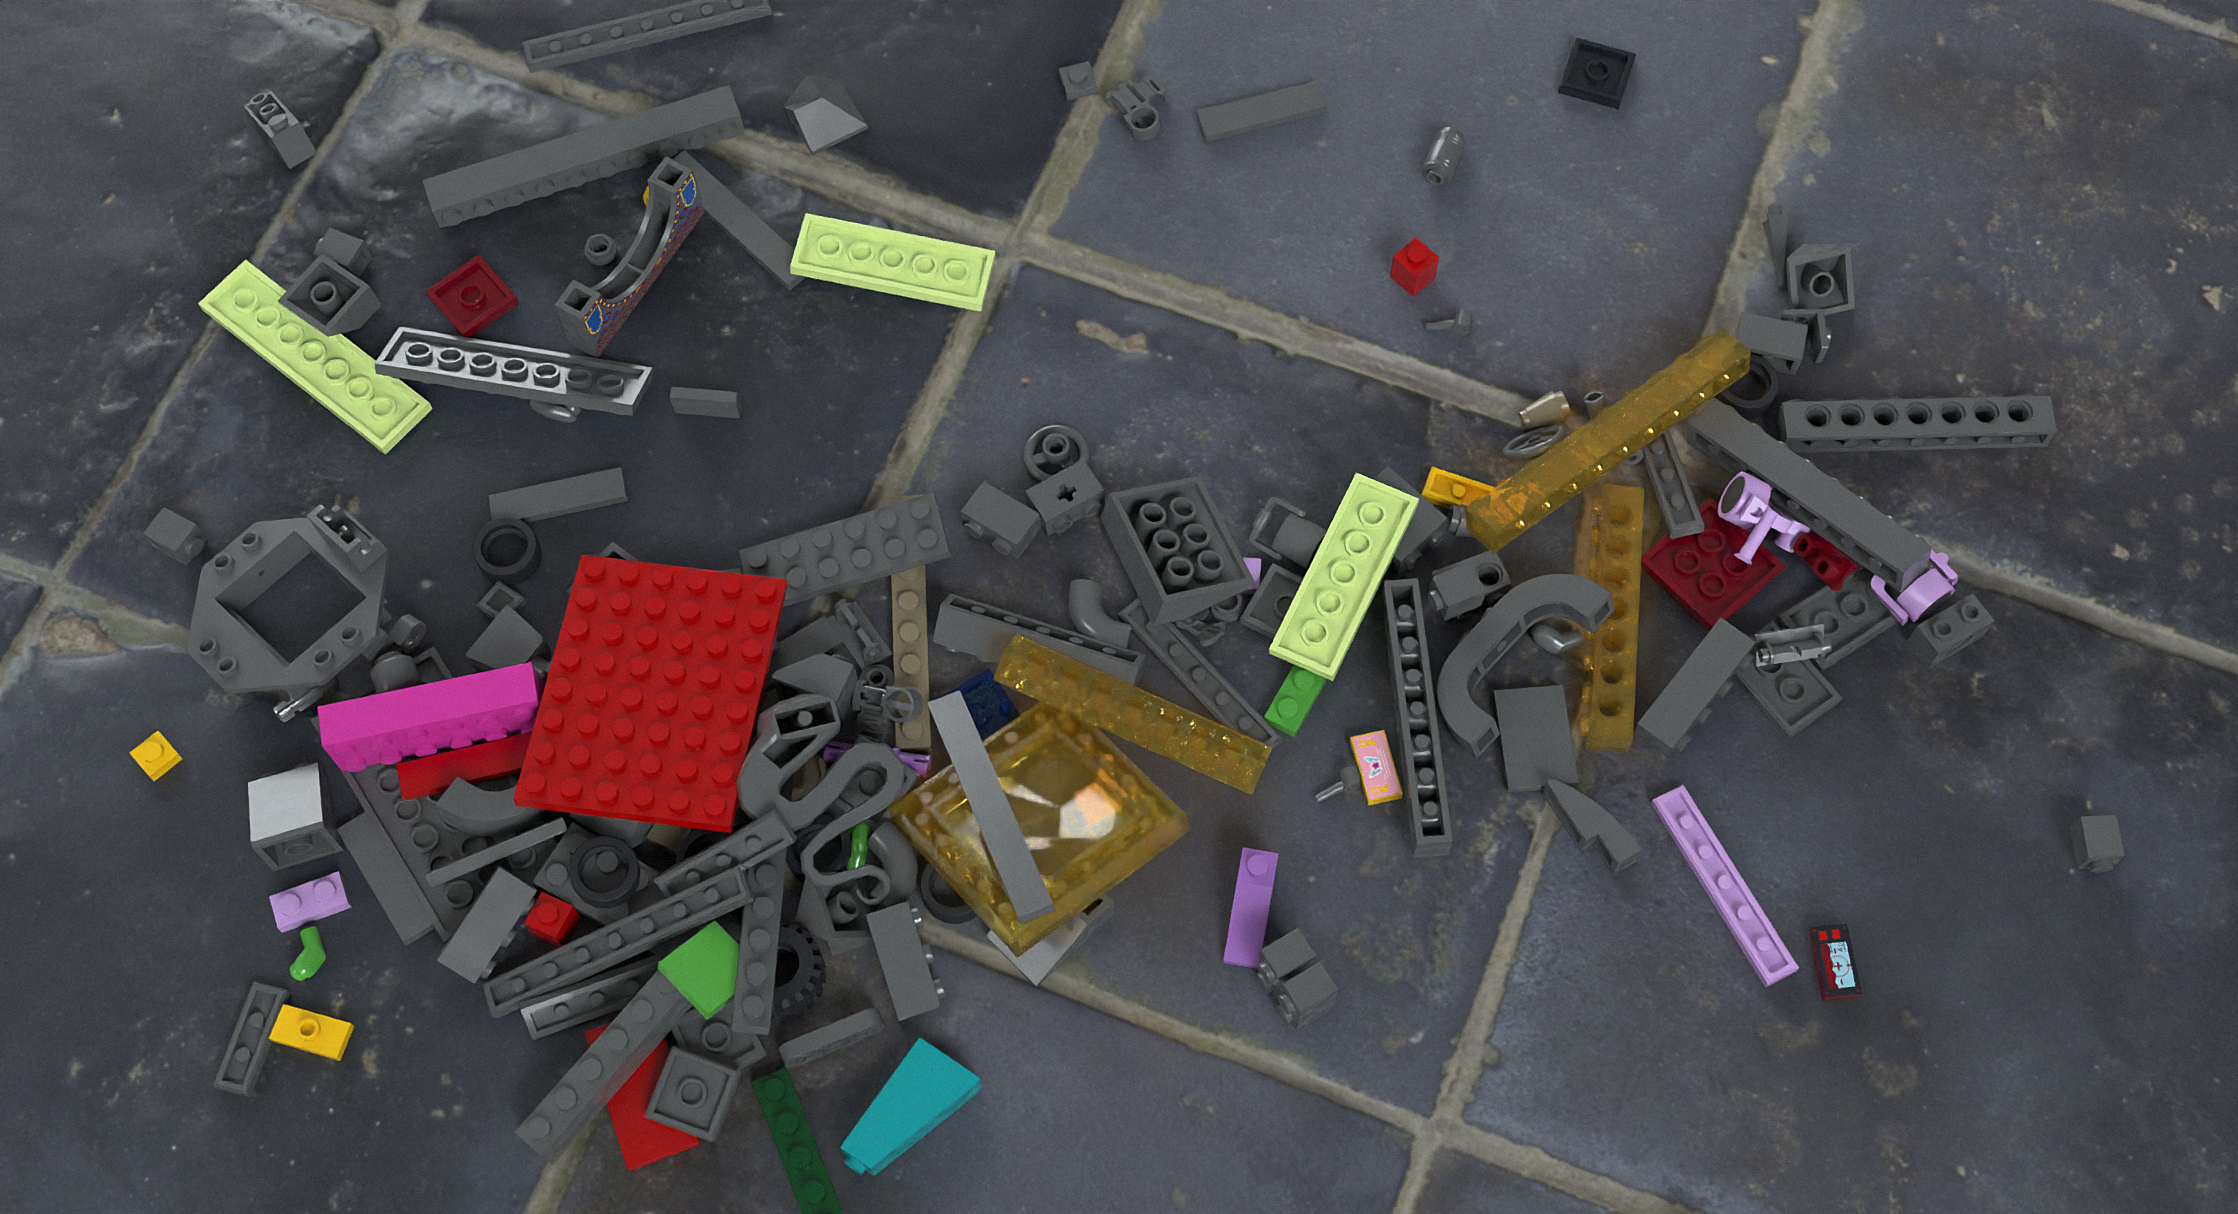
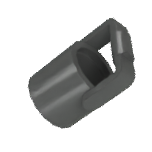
[1249,496,1328,569]

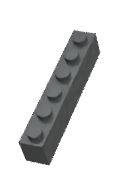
[932,594,1146,704]
[514,970,693,1165]

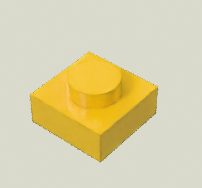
[130,731,182,781]

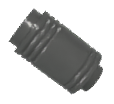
[1421,127,1466,185]

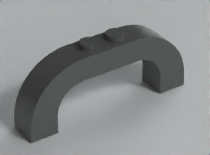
[1437,574,1615,759]
[436,658,553,836]

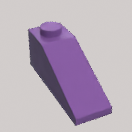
[1223,847,1278,969]

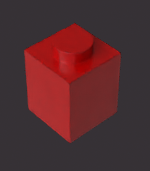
[1390,237,1439,297]
[524,892,582,948]

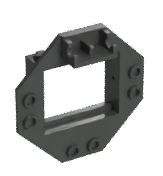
[186,505,392,702]

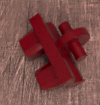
[1793,530,1859,591]

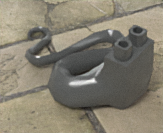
[736,693,906,905]

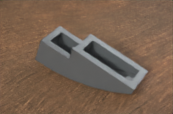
[1542,778,1642,875]

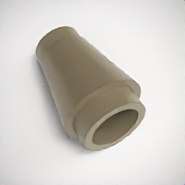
[1518,391,1571,430]

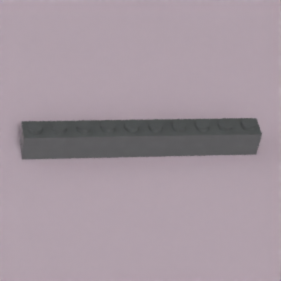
[422,85,745,228]

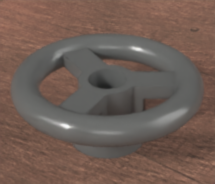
[1023,425,1090,482]
[1503,425,1567,468]

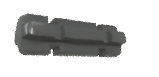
[272,676,339,722]

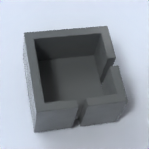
[1256,928,1338,1031]

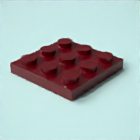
[1637,497,1785,632]

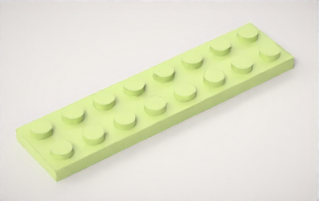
[198,260,432,455]

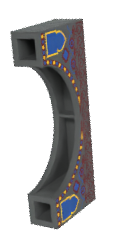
[554,156,705,358]

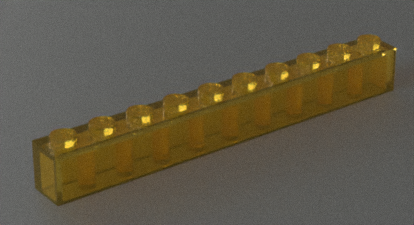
[1466,328,1751,554]

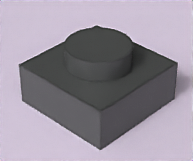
[1059,61,1097,101]

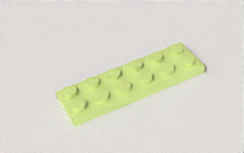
[790,213,995,312]
[1269,473,1419,681]

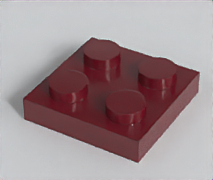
[425,255,519,338]

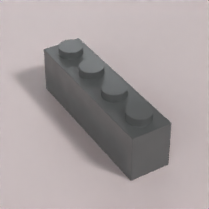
[1634,618,1756,758]

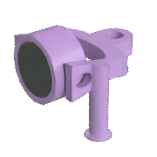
[1718,472,1811,565]
[1871,549,1958,626]

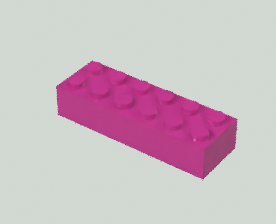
[318,662,545,772]

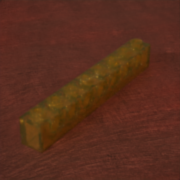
[1580,484,1644,753]
[993,634,1273,795]

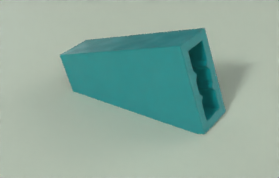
[840,1037,982,1176]

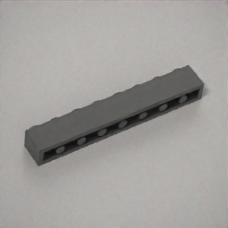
[1687,398,1932,592]

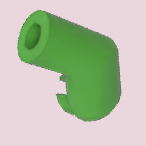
[846,822,873,870]
[290,927,326,981]

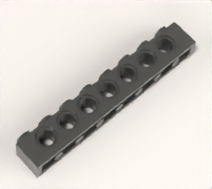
[1775,393,2057,453]
[1380,578,1453,858]

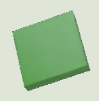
[658,920,739,1020]

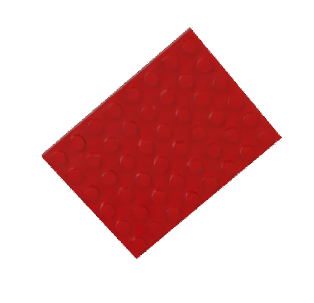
[513,555,788,833]

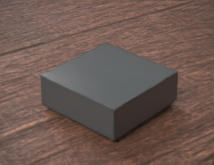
[477,581,527,620]

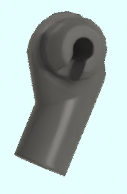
[530,399,581,423]
[1531,622,1584,654]

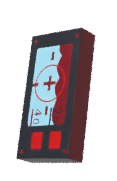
[1809,924,1862,1001]

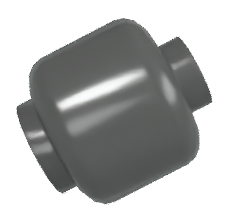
[370,651,422,694]

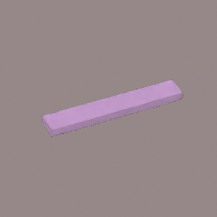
[1651,785,1799,987]

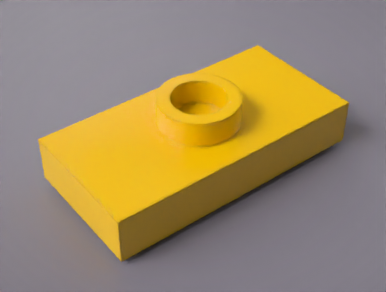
[269,1004,354,1061]

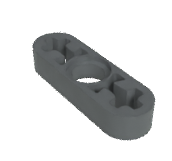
[779,1008,885,1068]

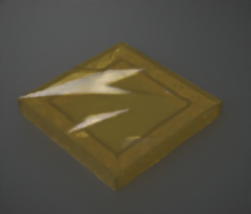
[888,689,1190,958]

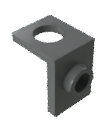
[1779,308,1831,363]

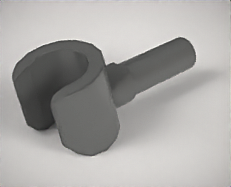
[1426,310,1473,335]
[1315,766,1361,803]

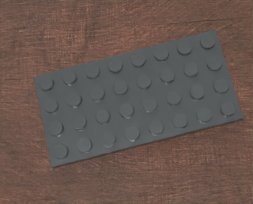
[310,647,558,944]

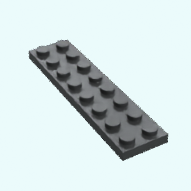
[375,327,653,416]

